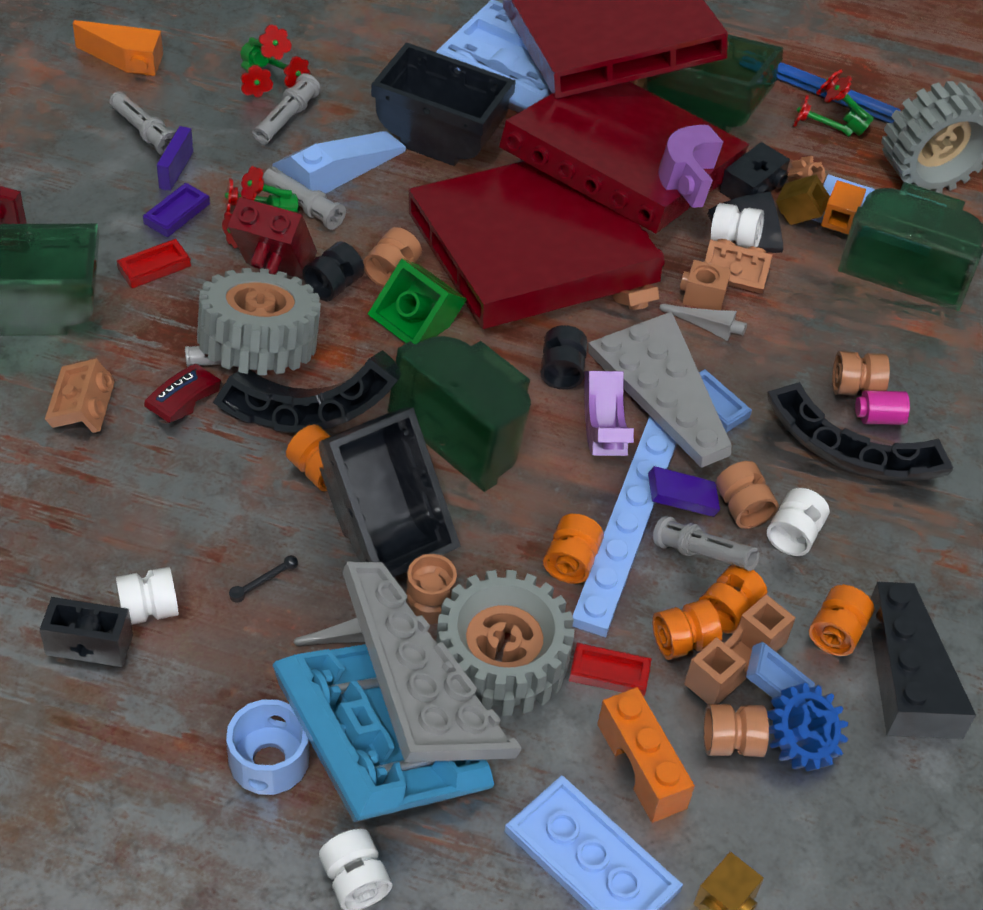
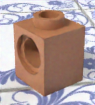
[679,260,731,310]

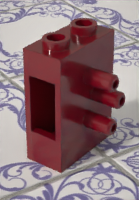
[227,197,317,279]

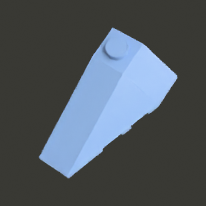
[272,131,406,194]

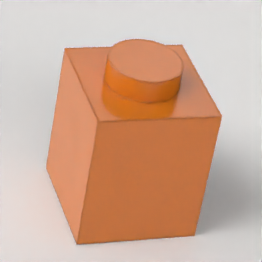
[821,180,867,235]

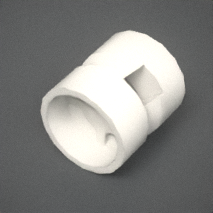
[711,203,764,248]
[767,488,830,556]
[116,567,179,625]
[319,829,392,910]

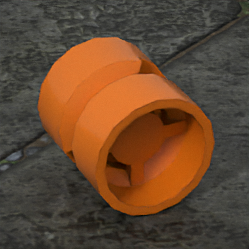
[286,424,331,491]
[543,514,604,584]
[699,564,768,634]
[809,584,875,656]
[652,599,722,660]

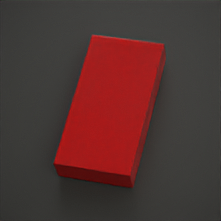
[117,239,191,289]
[569,643,652,697]

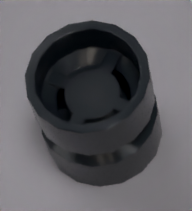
[303,241,365,302]
[540,325,587,389]

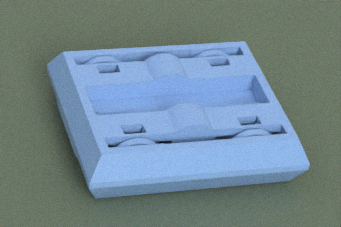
[436,0,552,113]

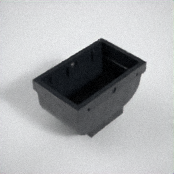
[371,42,516,167]
[319,407,461,577]

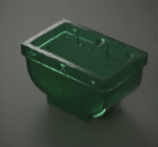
[647,34,783,133]
[838,182,983,311]
[0,223,100,336]
[387,336,531,492]

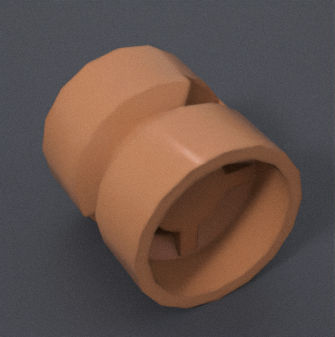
[363,227,422,287]
[832,351,890,396]
[716,461,779,529]
[406,554,457,624]
[704,704,769,757]

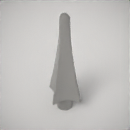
[659,304,747,341]
[294,617,365,646]

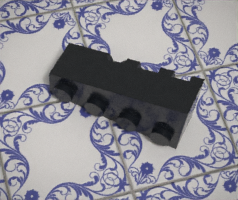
[869,582,976,739]

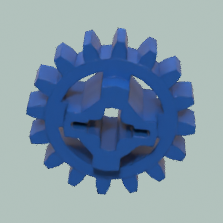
[767,683,848,771]

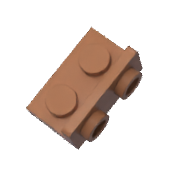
[704,239,773,294]
[45,358,114,433]

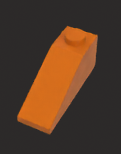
[73,20,163,76]

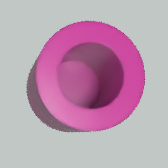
[855,390,910,425]

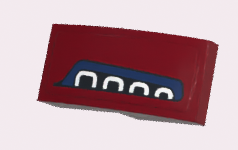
[144,364,221,423]

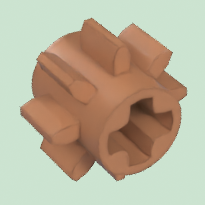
[787,156,826,183]

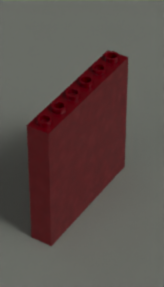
[503,0,728,99]
[499,81,750,234]
[409,161,665,329]

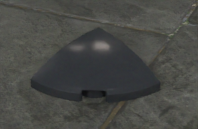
[707,192,784,253]

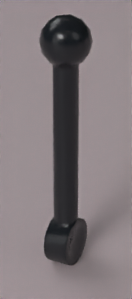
[229,555,298,603]

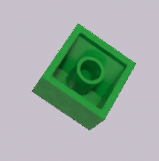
[368,258,467,350]

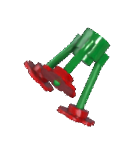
[241,25,310,97]
[792,69,874,137]
[222,166,298,248]

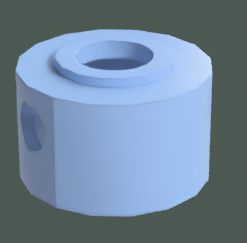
[226,699,309,795]

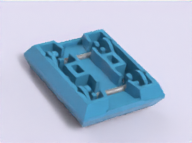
[273,644,495,822]

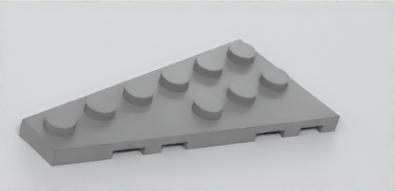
[588,311,732,468]
[342,562,522,762]

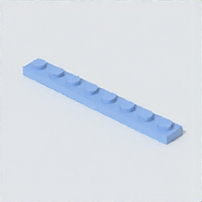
[572,416,677,638]

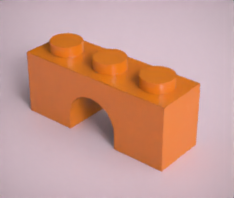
[597,687,695,823]

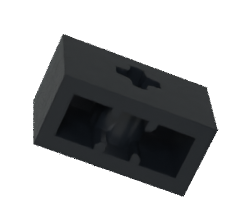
[720,142,790,200]
[40,597,133,667]

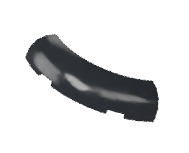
[212,350,402,433]
[767,382,954,481]

